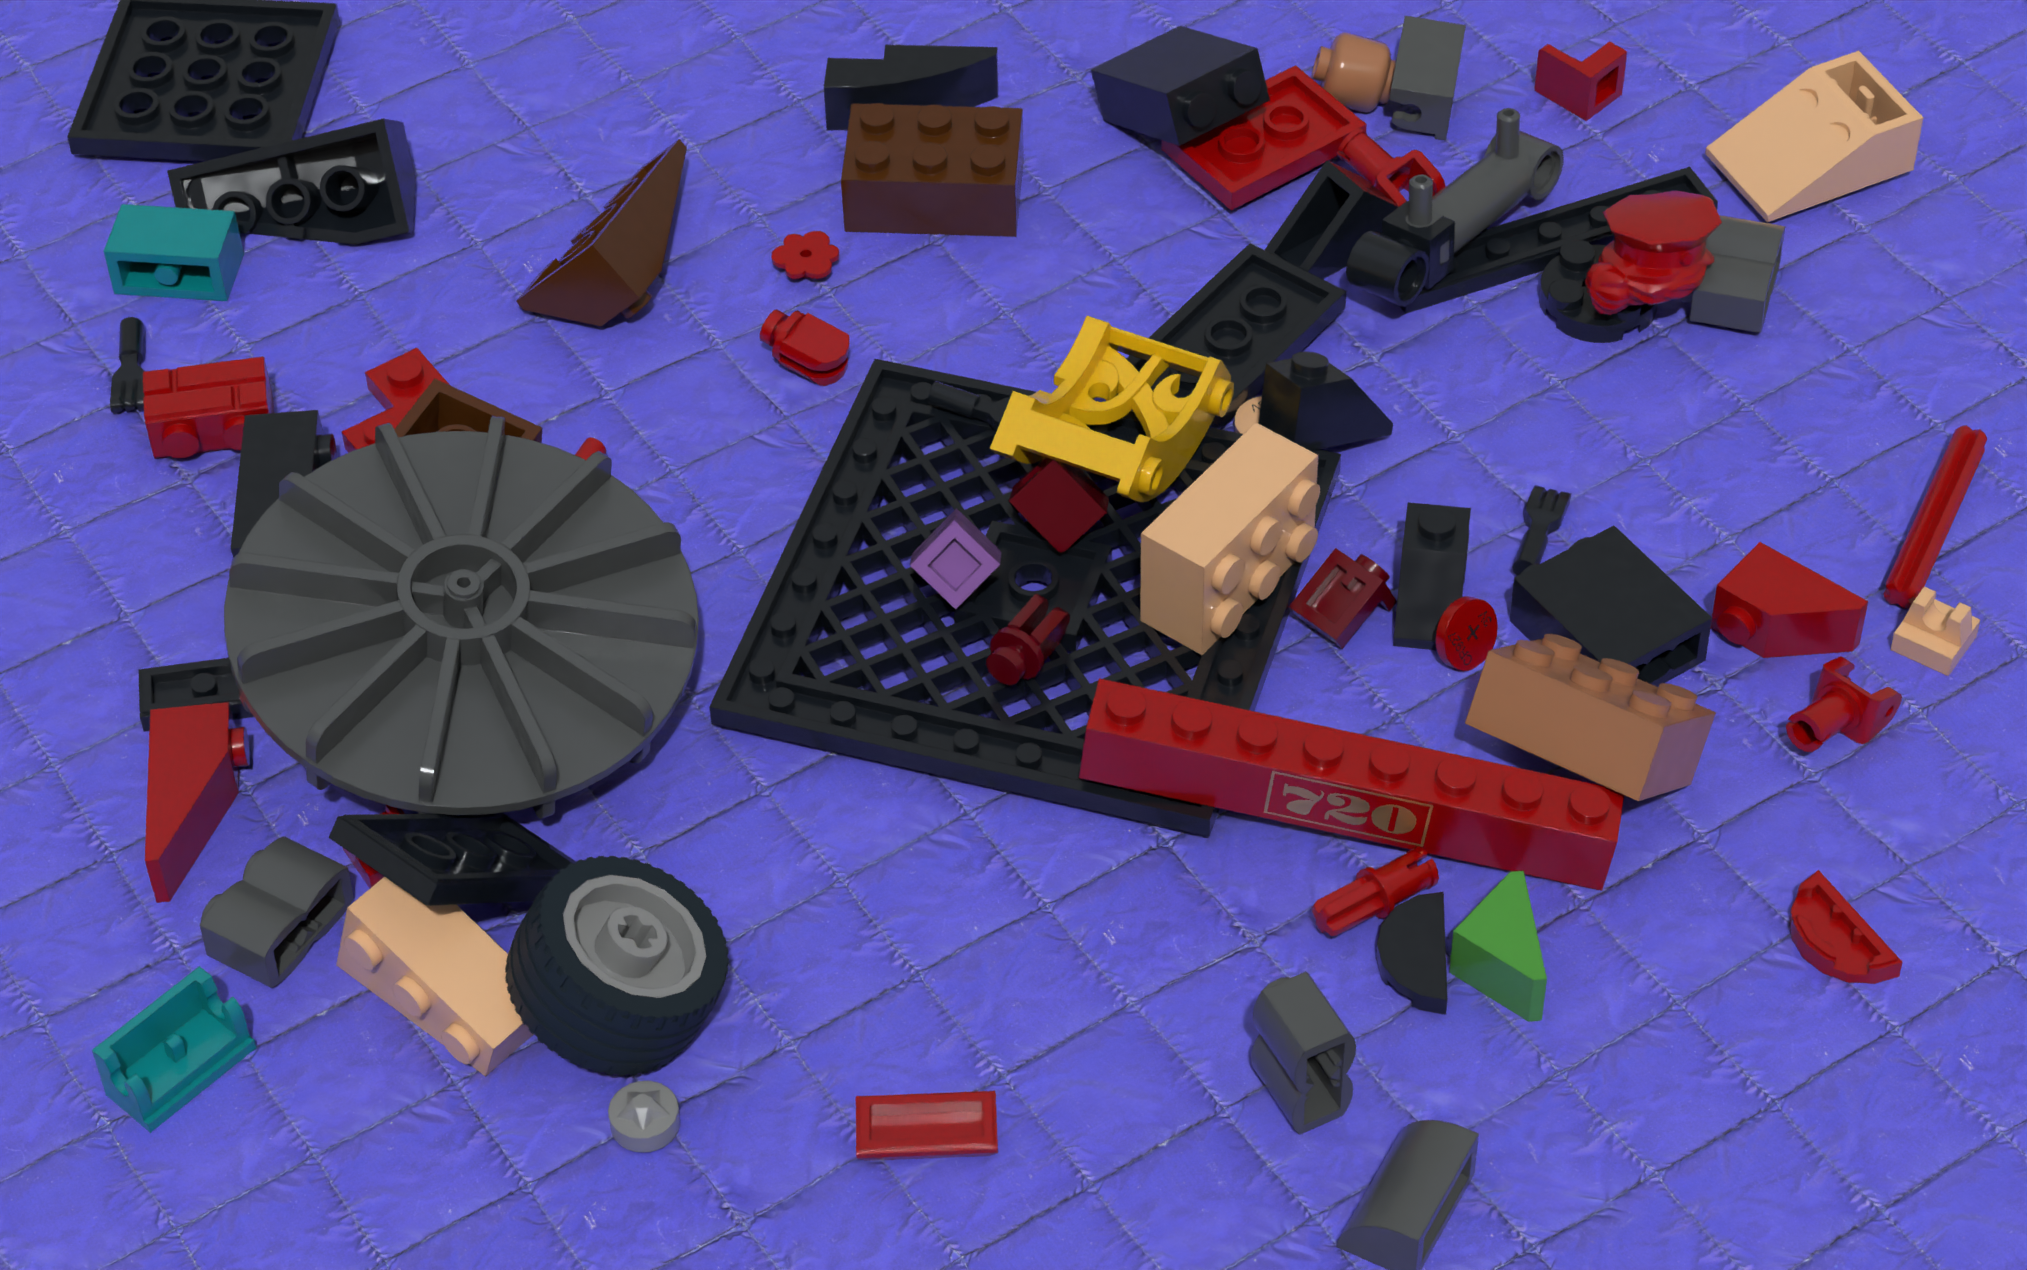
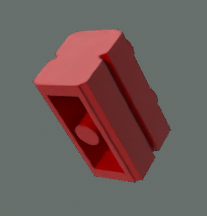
[143,356,274,459]

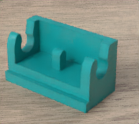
[92,966,257,1133]

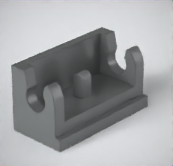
[1389,16,1466,140]

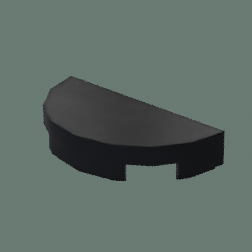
[1376,892,1447,1014]

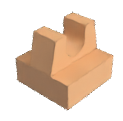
[1890,586,1981,676]

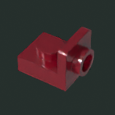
[1289,548,1397,649]

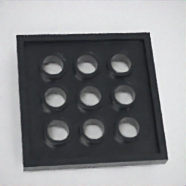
[67,0,340,161]

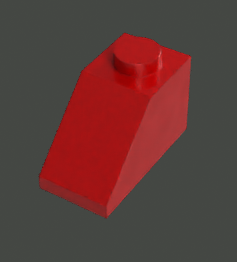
[1711,542,1868,658]

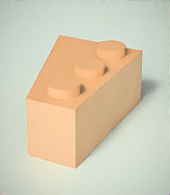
[336,877,534,1077]

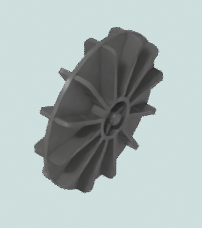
[224,416,699,819]

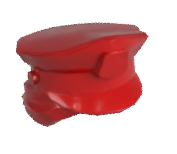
[1585,191,1722,315]

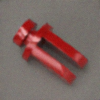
[759,309,849,386]

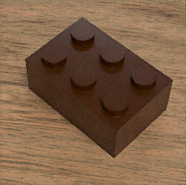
[841,103,1024,237]

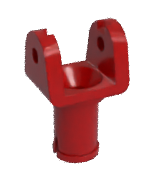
[1337,128,1446,207]
[1786,656,1902,752]

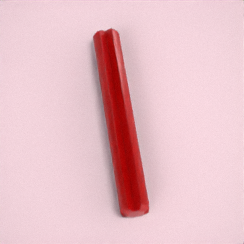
[1883,425,1987,609]

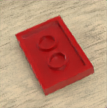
[1161,65,1367,210]

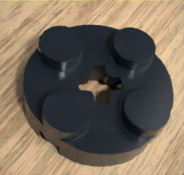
[1539,240,1658,343]

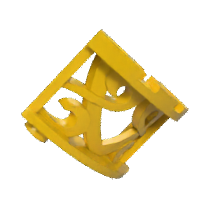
[990,316,1234,502]

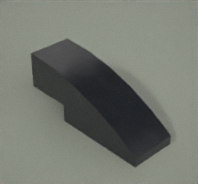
[824,45,999,130]

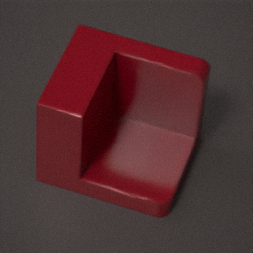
[1009,457,1109,552]

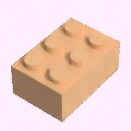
[1140,422,1320,655]

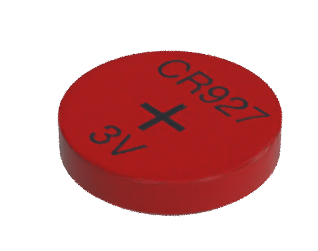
[1436,596,1498,671]

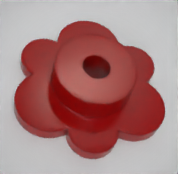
[771,231,840,279]

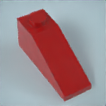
[145,702,250,903]

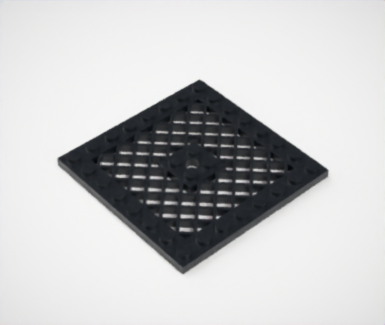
[709,359,1341,837]

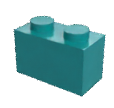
[103,204,244,301]

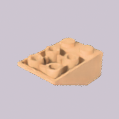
[1705,51,1923,222]

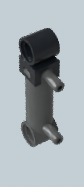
[1346,108,1564,307]

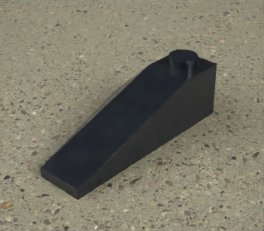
[167,118,416,245]

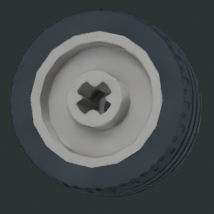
[505,856,729,1076]

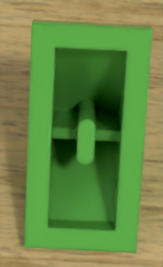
[1449,871,1547,1022]

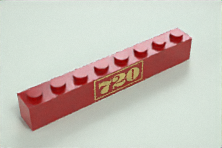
[1079,678,1624,891]

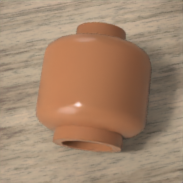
[1311,33,1396,113]

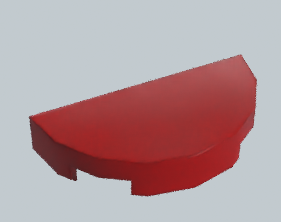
[1789,870,1903,984]

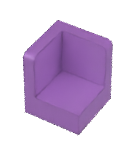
[910,508,1002,609]

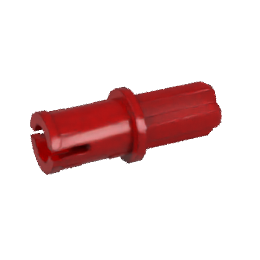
[1312,847,1439,936]

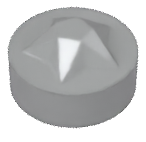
[608,1081,680,1153]

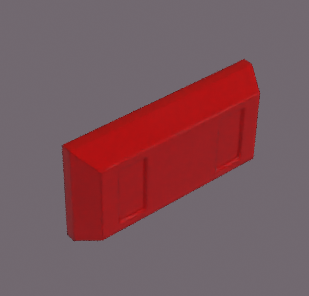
[856,1091,998,1161]

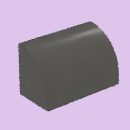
[1336,1120,1479,1270]

